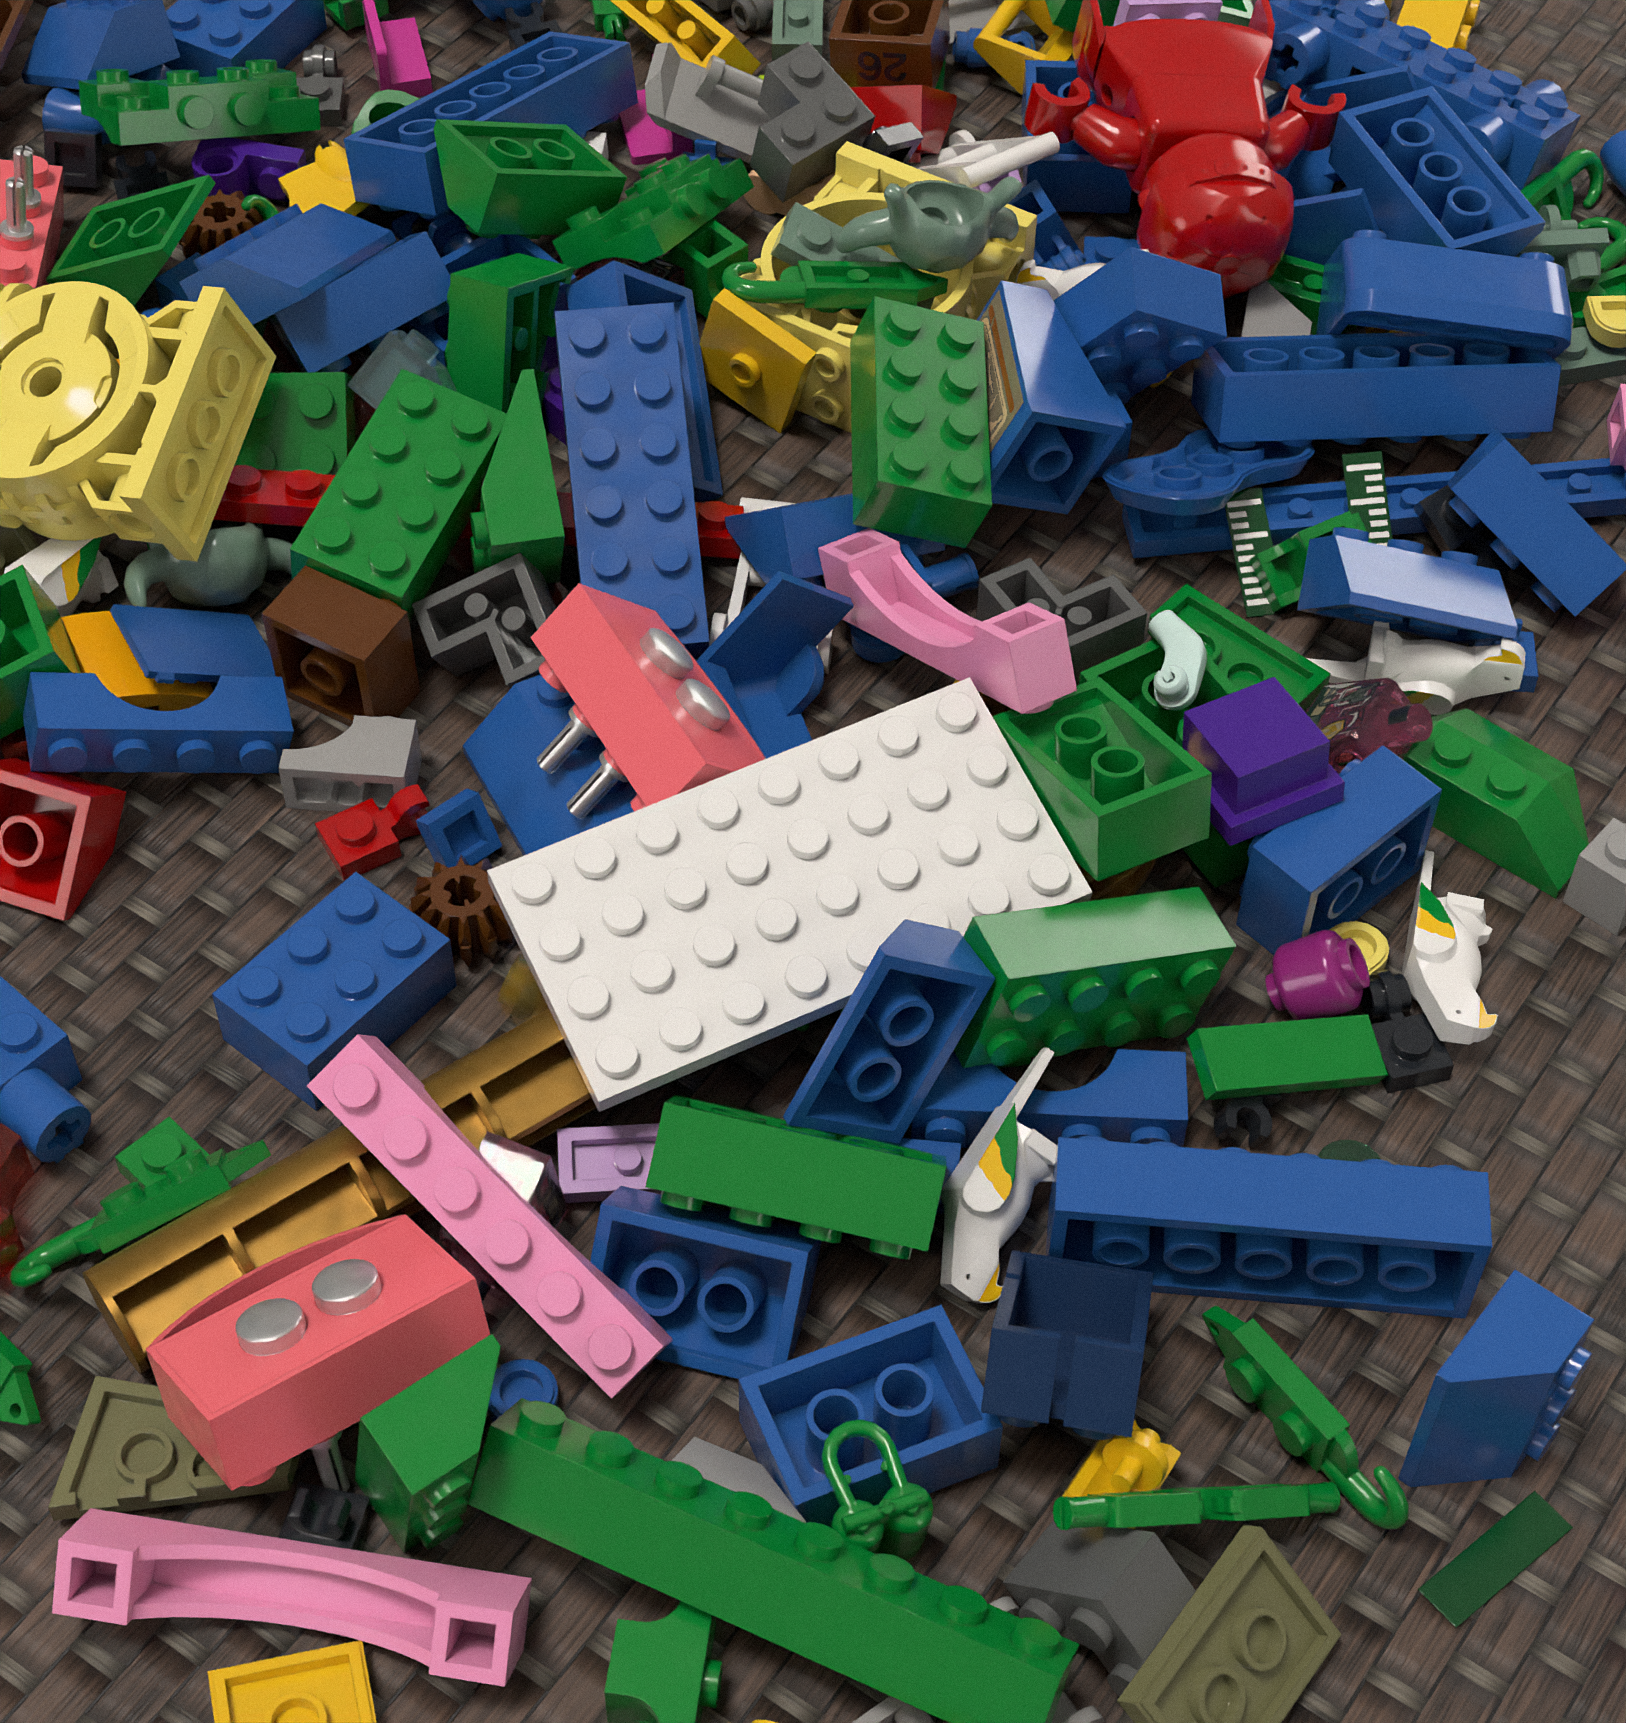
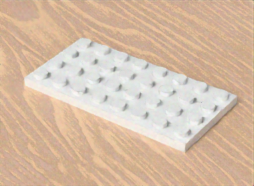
[487,677,1093,1112]

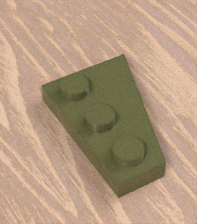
[48,1376,302,1521]

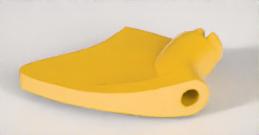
[278,141,369,216]

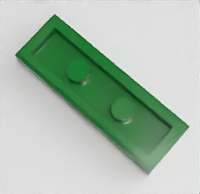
[1187,1014,1388,1100]

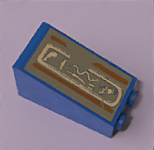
[977,280,1127,514]

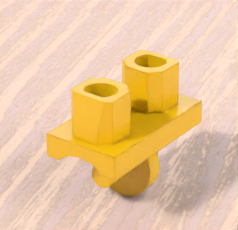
[1061,1419,1182,1529]

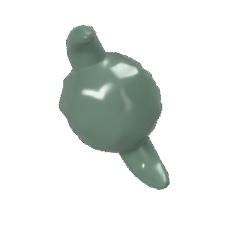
[836,176,1023,274]
[124,521,293,608]

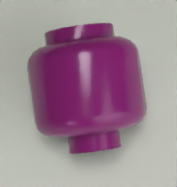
[1265,930,1370,1020]

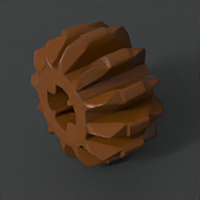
[179,189,264,259]
[409,854,514,967]

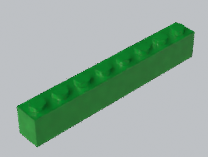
[468,1398,1079,1723]

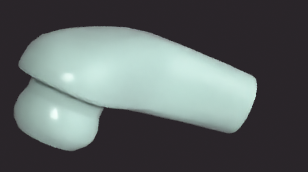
[1148,610,1207,710]

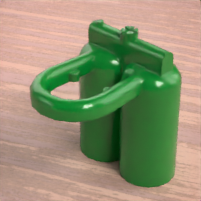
[821,1419,934,1561]

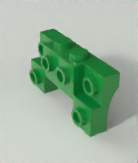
[78,59,321,146]
[552,153,754,270]

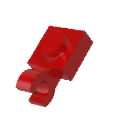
[315,784,430,881]

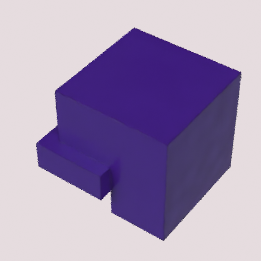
[1182,677,1345,846]

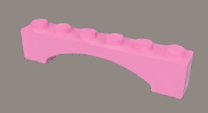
[818,528,1077,714]
[307,1034,673,1399]
[52,1508,532,1687]

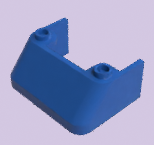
[1265,65,1418,265]
[1316,230,1573,359]
[696,571,854,759]

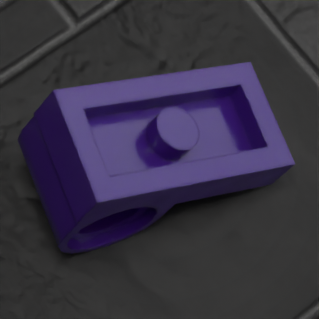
[191,137,307,202]

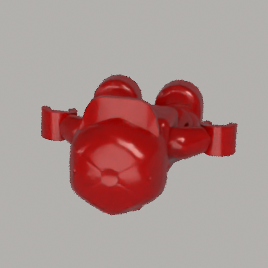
[1024,0,1346,301]

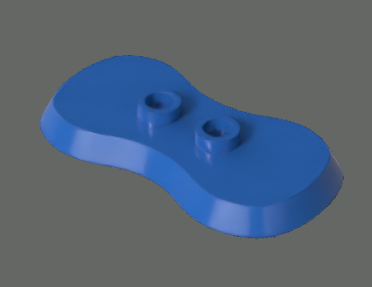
[1102,428,1315,516]

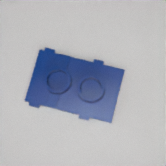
[110,604,276,684]

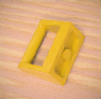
[973,0,1075,96]

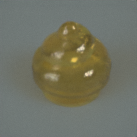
[496,954,548,1020]

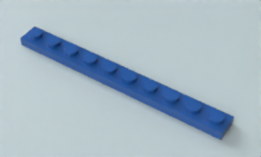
[1122,458,1626,558]

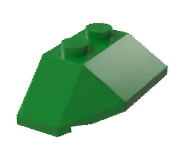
[1345,708,1589,899]

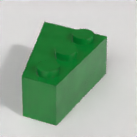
[445,253,574,414]

